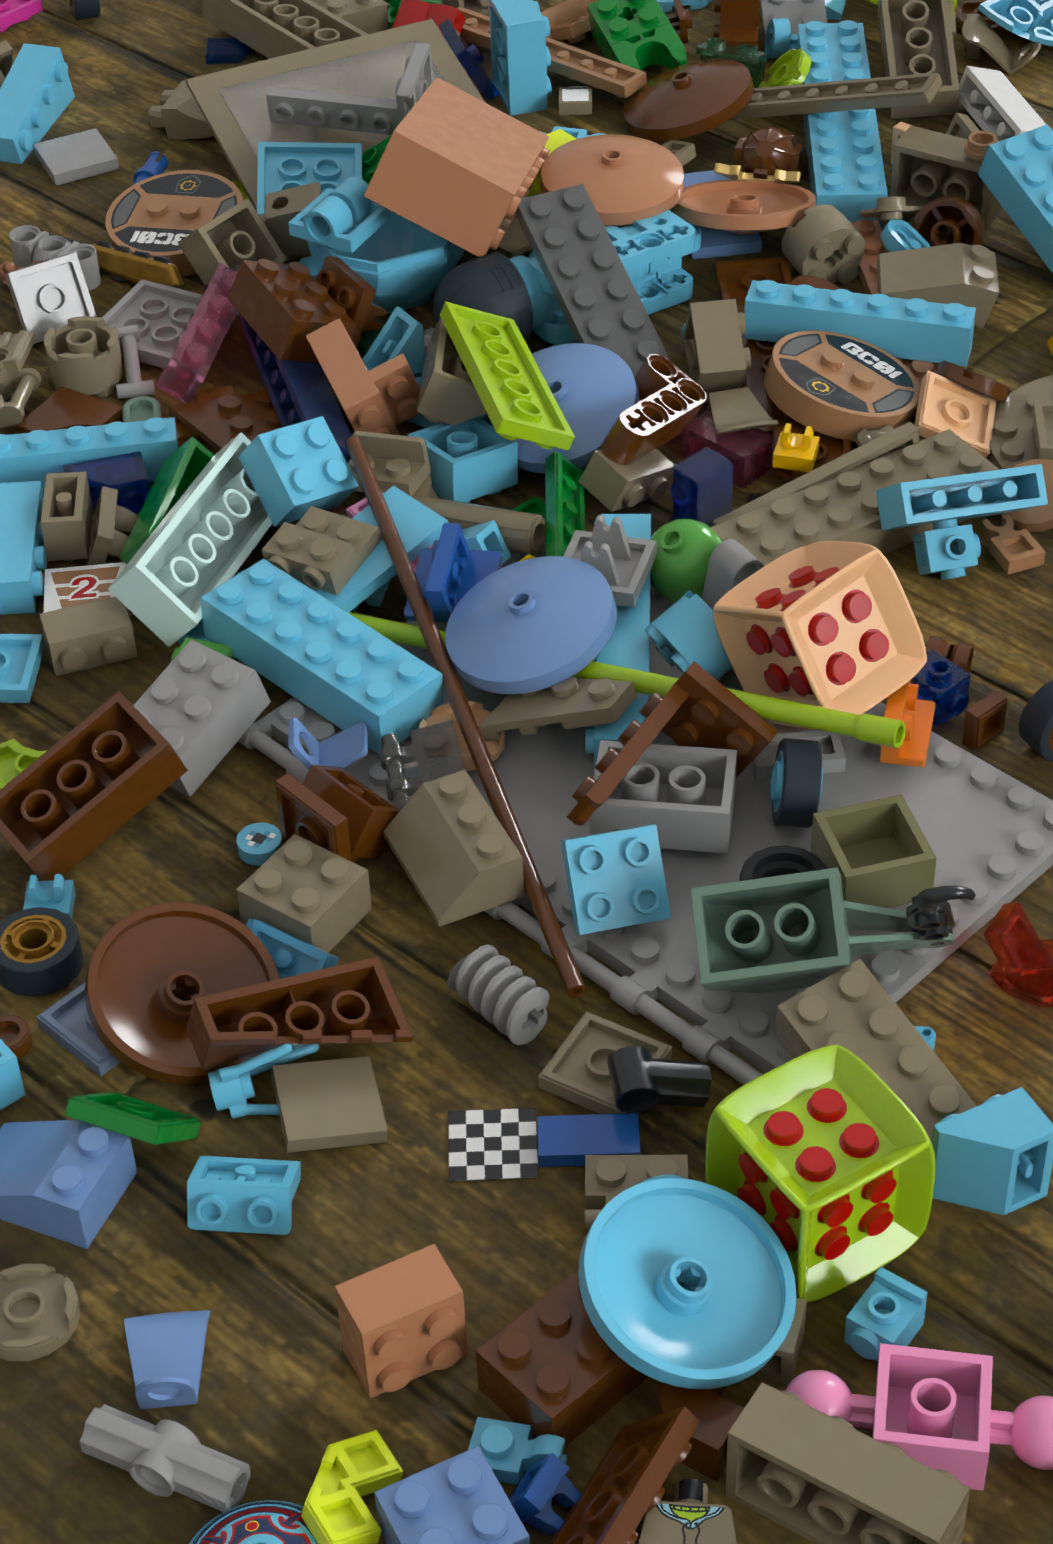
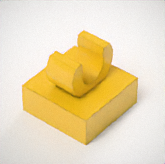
[773,423,820,472]

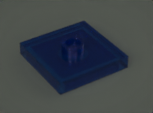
[439,19,500,100]

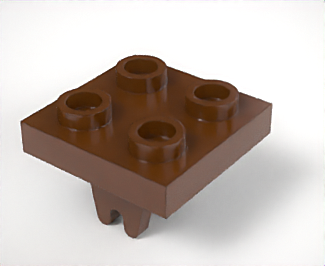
[317,256,386,348]

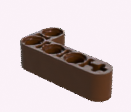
[601,354,707,465]

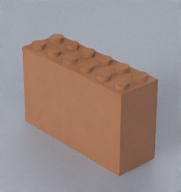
[364,77,550,257]

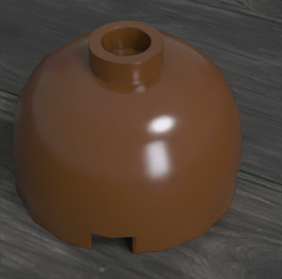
[913,196,984,247]

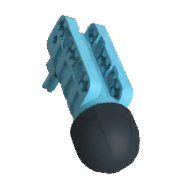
[433,210,701,345]

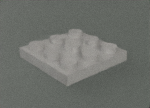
[102,279,236,373]

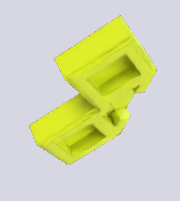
[301,1430,403,1544]

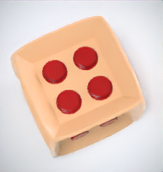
[713,541,927,730]

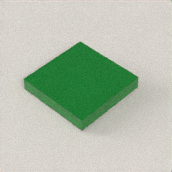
[65,1091,202,1145]

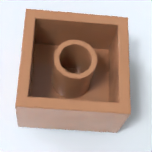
[335,1244,468,1399]

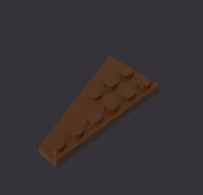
[169,389,348,522]

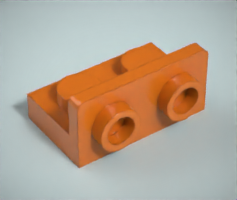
[880,680,935,767]

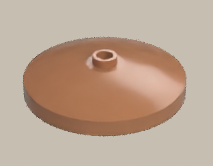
[541,134,684,226]
[673,179,816,235]

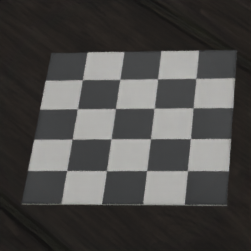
[448,1108,538,1181]

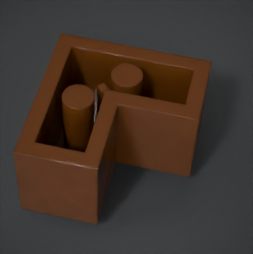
[712,0,760,71]

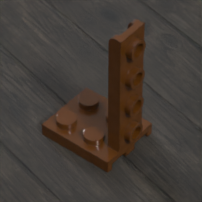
[567,661,779,826]

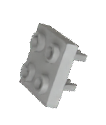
[563,515,657,607]

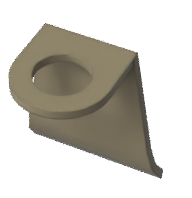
[962,14,1041,75]
[708,387,779,434]

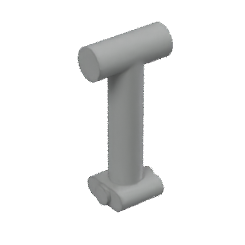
[116,325,155,399]

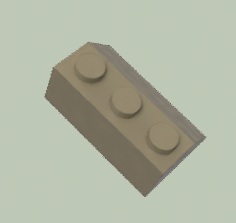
[384,769,525,927]

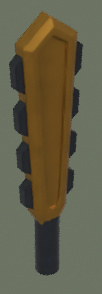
[62,236,184,289]

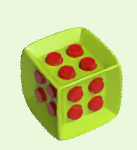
[705,1045,936,1303]

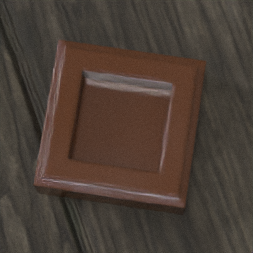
[962,690,1007,750]

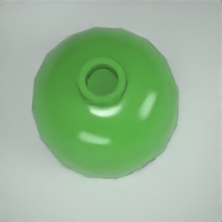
[650,519,723,603]

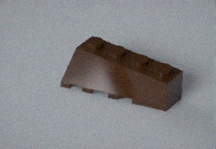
[187,956,414,1071]

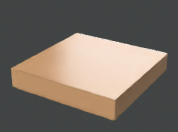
[914,371,997,458]

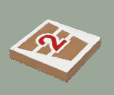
[43,562,128,613]

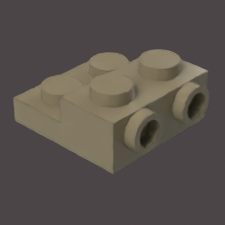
[262,506,382,595]

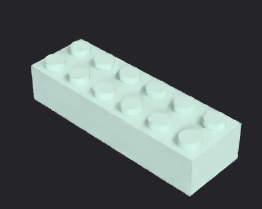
[108,432,272,647]

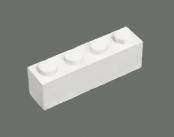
[958,66,1047,142]

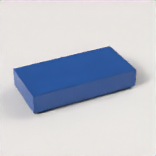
[537,1113,640,1167]

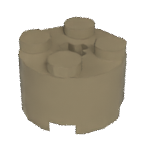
[782,204,866,284]
[44,316,124,398]

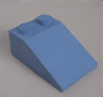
[0,1120,137,1249]

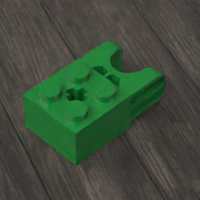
[587,0,687,71]

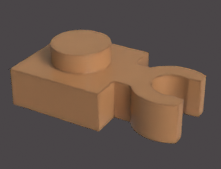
[981,514,1046,575]

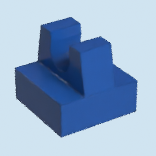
[508,1453,581,1535]

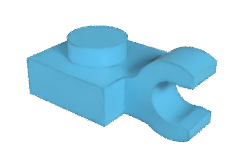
[468,1417,567,1485]

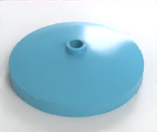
[578,1178,796,1389]

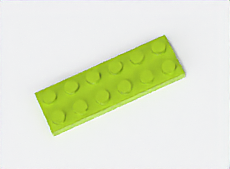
[440,301,575,451]

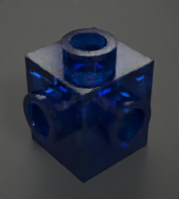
[910,649,971,727]

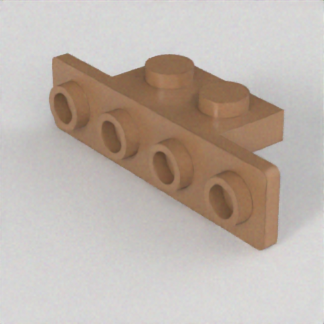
[541,0,598,44]

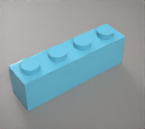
[876,464,1048,531]
[0,481,47,615]

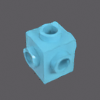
[913,519,981,580]

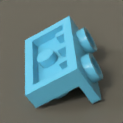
[187,1156,301,1235]

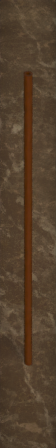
[345,436,586,998]

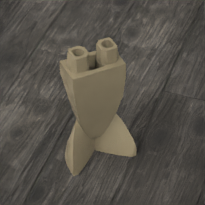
[148,80,214,139]

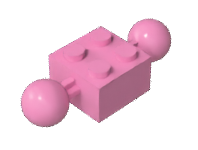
[785,1343,1053,1491]

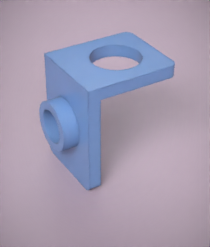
[288,717,368,770]

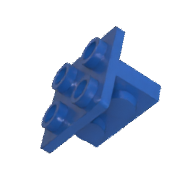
[404,523,503,622]

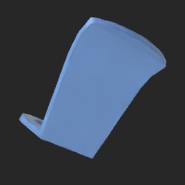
[124,1310,210,1409]

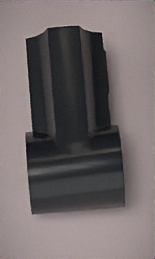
[607,1046,712,1113]

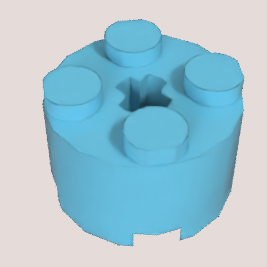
[644,590,733,680]

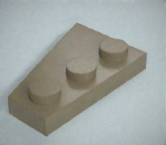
[479,676,638,741]

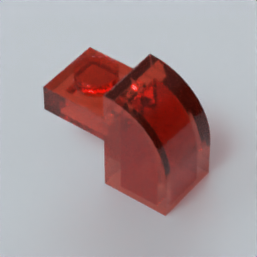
[983,902,1053,1007]

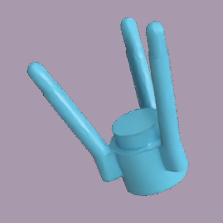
[208,1043,319,1119]

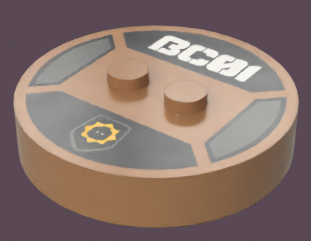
[105,170,243,277]
[764,330,920,442]

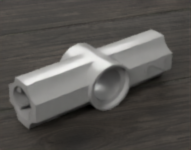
[79,1404,251,1513]

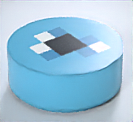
[236,823,283,866]

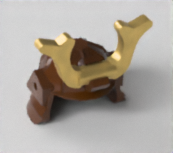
[714,126,808,184]

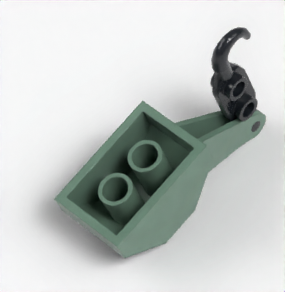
[691,868,976,993]

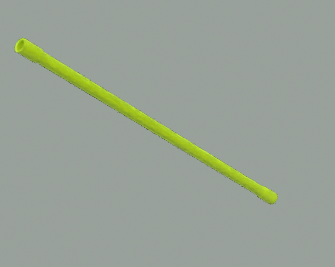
[349,612,906,749]

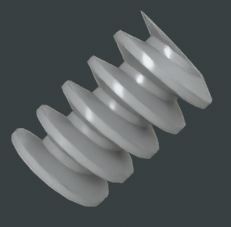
[447,944,550,1045]

